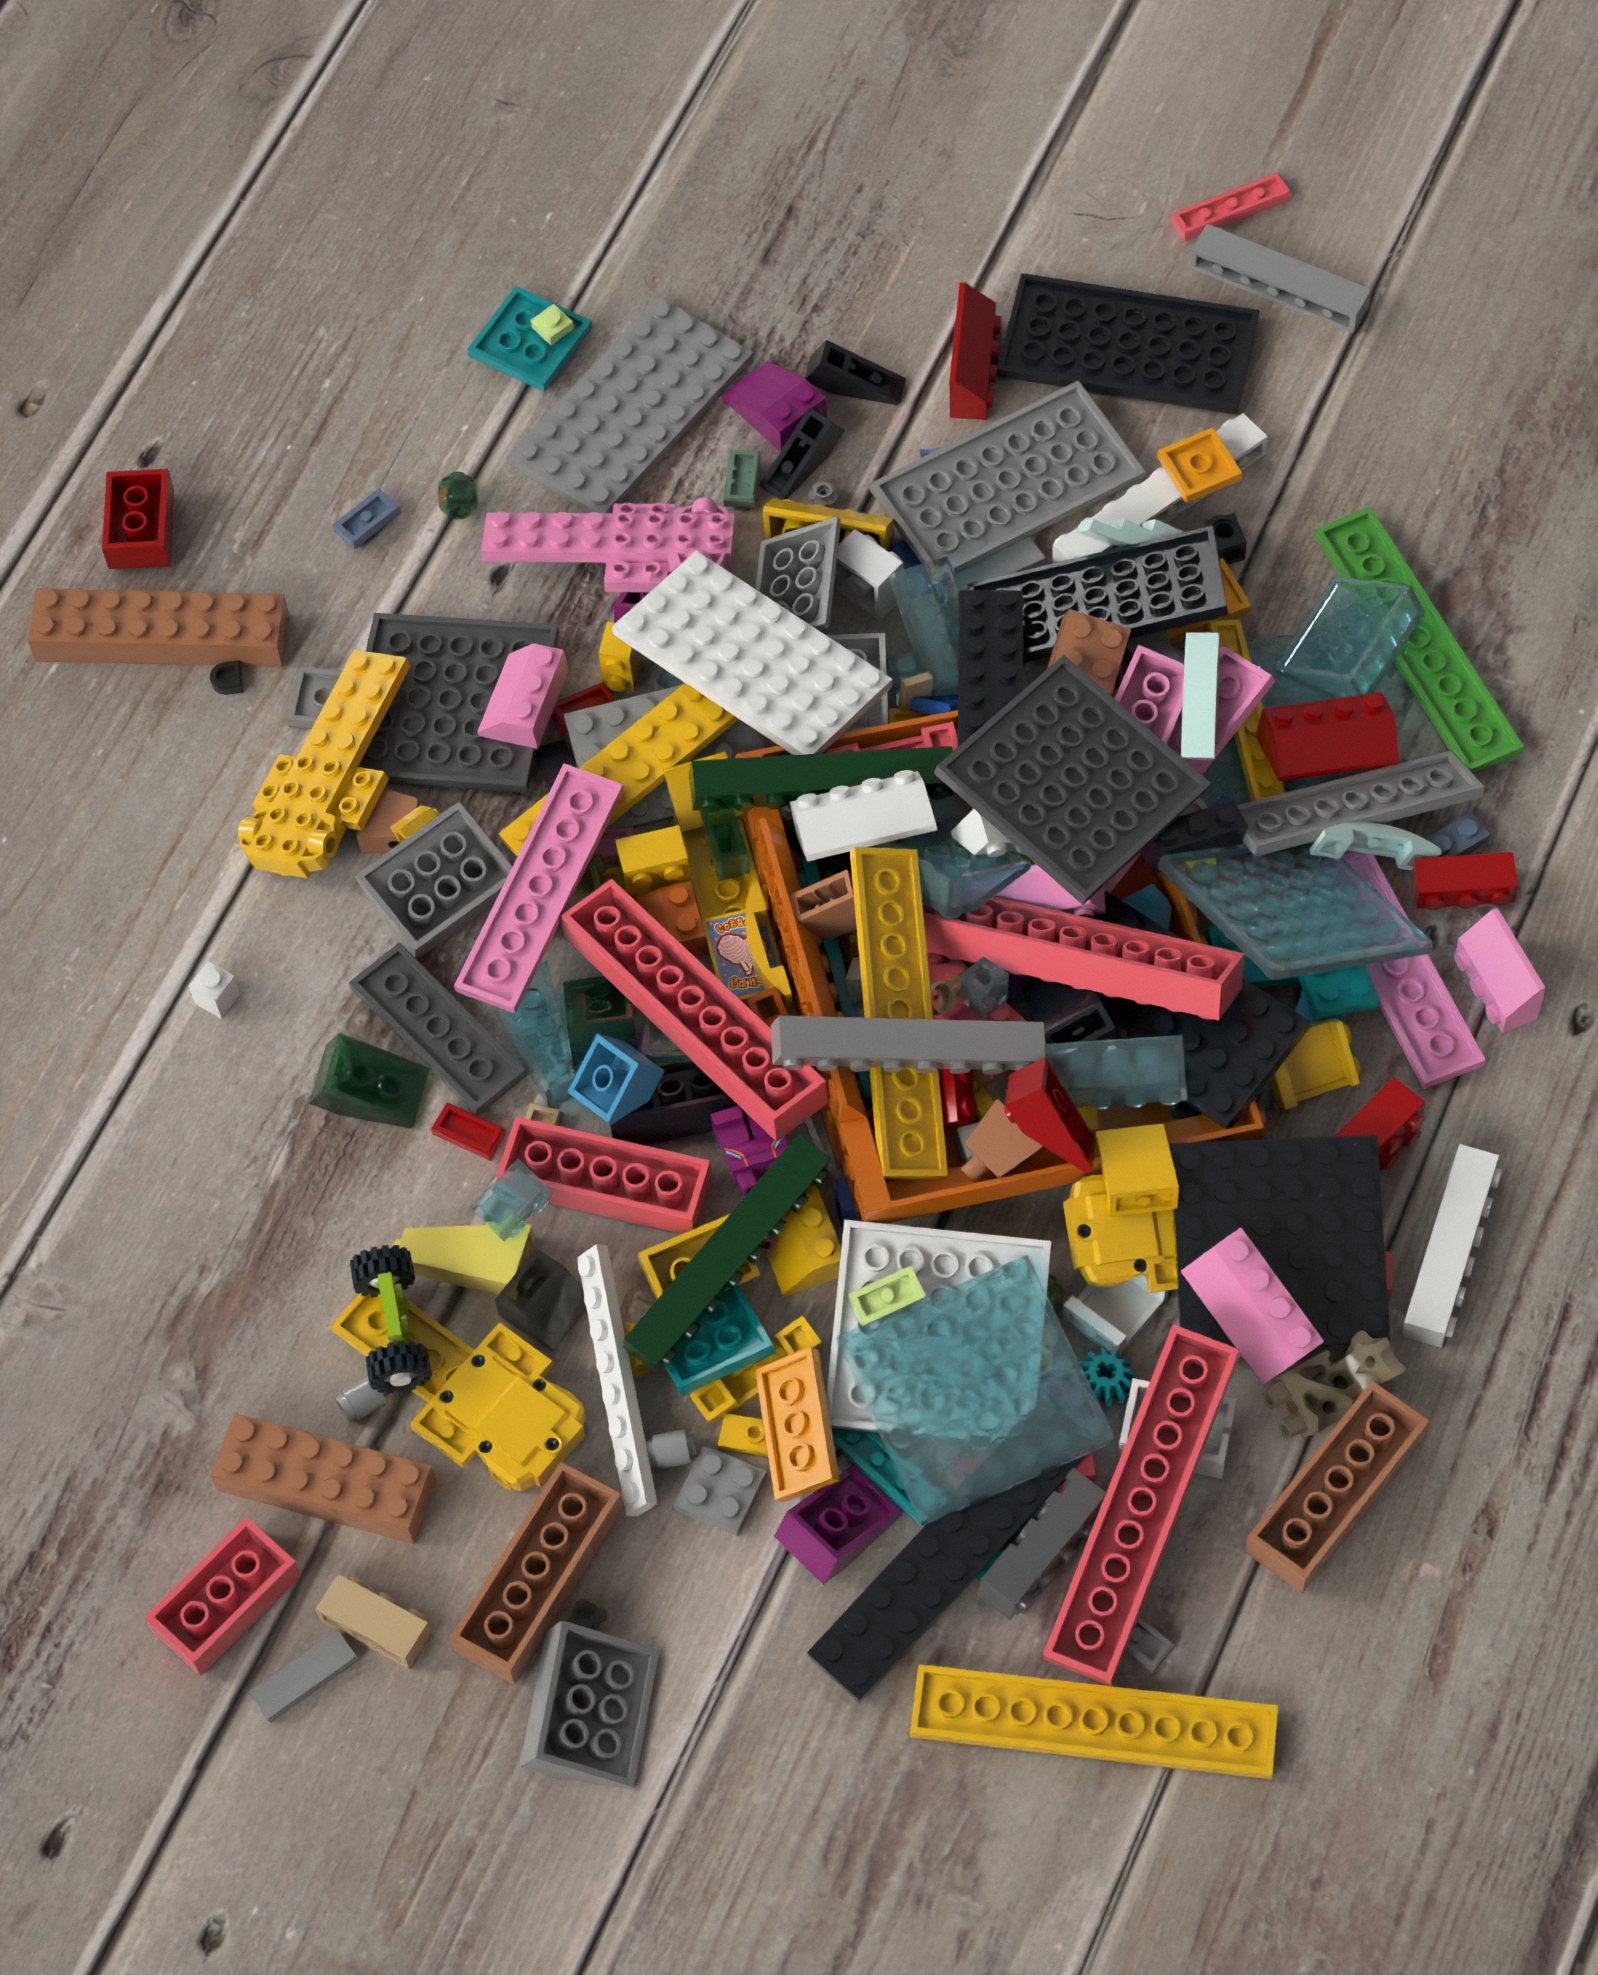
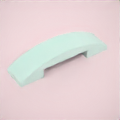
[1309,822,1442,871]

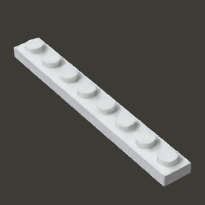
[577,1244,657,1516]

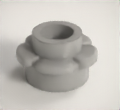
[808,481,839,508]

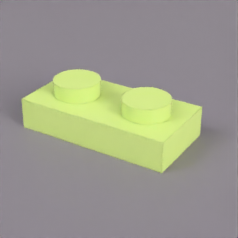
[848,1266,926,1328]

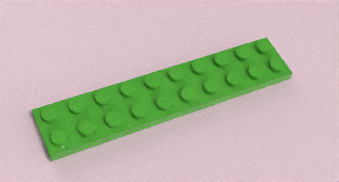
[1314,507,1524,774]

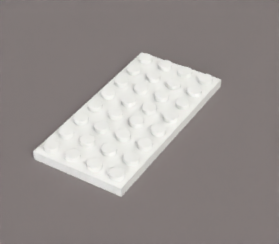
[612,551,893,755]

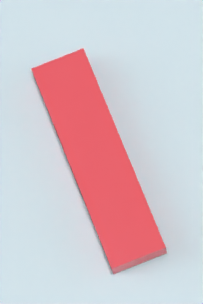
[1171,172,1292,241]

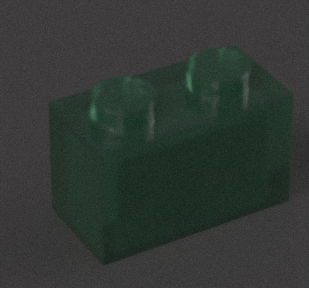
[699,808,750,882]

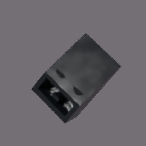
[1022,982,1125,1076]

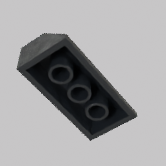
[609,1060,747,1145]

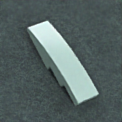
[1077,518,1184,547]
[1181,633,1219,760]

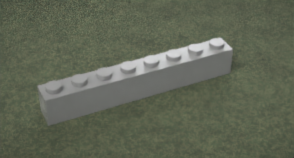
[771,1016,1046,1074]

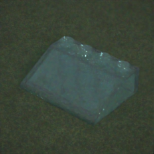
[1273,576,1425,699]
[870,816,1031,918]

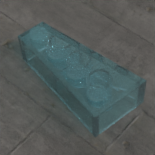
[491,960,575,1108]

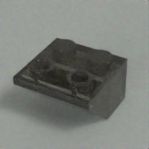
[495,1248,587,1352]

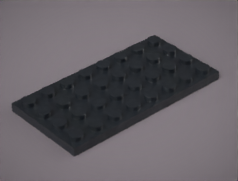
[997,273,1260,415]
[967,525,1229,664]
[1021,891,1312,1129]

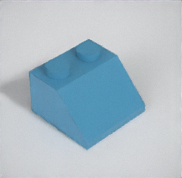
[567,1033,665,1124]

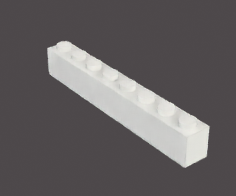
[1052,413,1268,563]

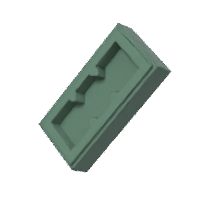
[723,450,761,508]

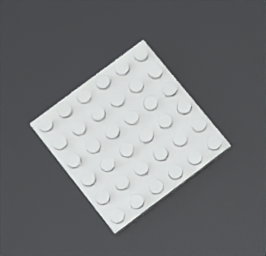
[826,1220,1051,1445]

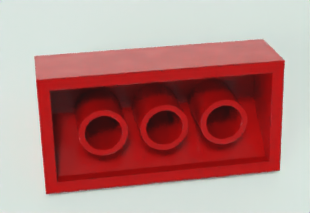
[949,282,1002,420]
[1255,692,1399,781]

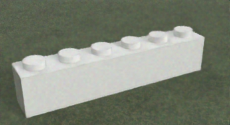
[1401,1144,1502,1348]

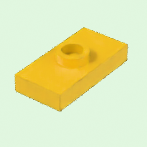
[718,1413,769,1458]

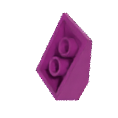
[721,361,827,452]
[774,1464,904,1585]

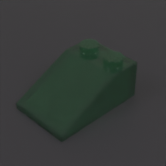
[563,976,638,1062]
[309,1032,430,1129]

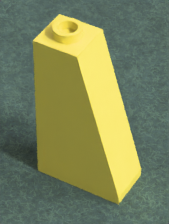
[394,1223,535,1299]

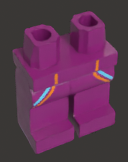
[711,1106,788,1196]

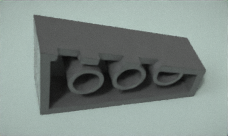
[976,1468,1106,1620]

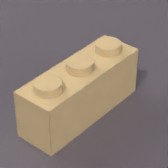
[315,1574,432,1670]

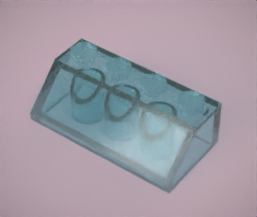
[889,556,960,696]
[1044,1035,1188,1109]

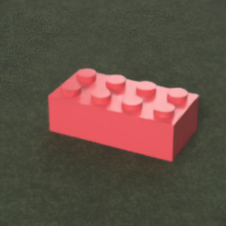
[144,1517,302,1677]

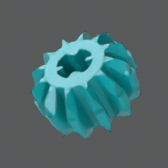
[1076,1346,1136,1408]

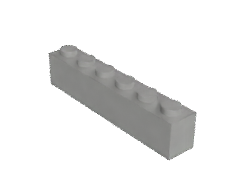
[1190,224,1372,334]

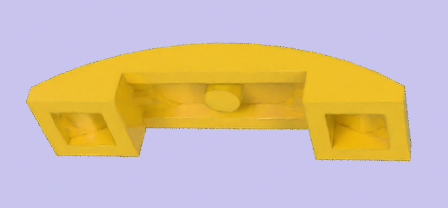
[745,882,793,1011]
[689,1315,823,1424]

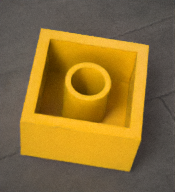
[615,825,691,900]

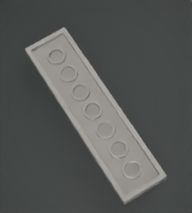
[1237,750,1485,857]

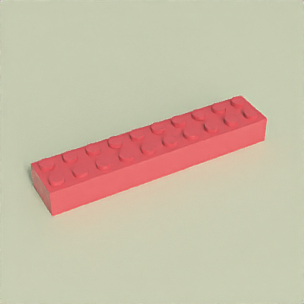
[561,879,828,1142]
[921,882,1245,1020]
[1043,1324,1240,1686]

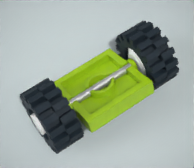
[350,1245,432,1394]

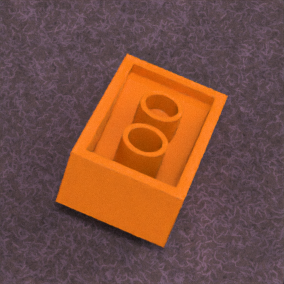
[635,881,708,958]

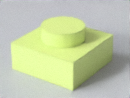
[531,304,574,345]

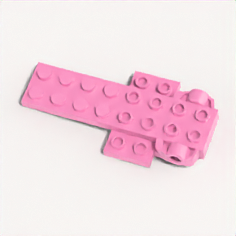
[481,498,736,592]

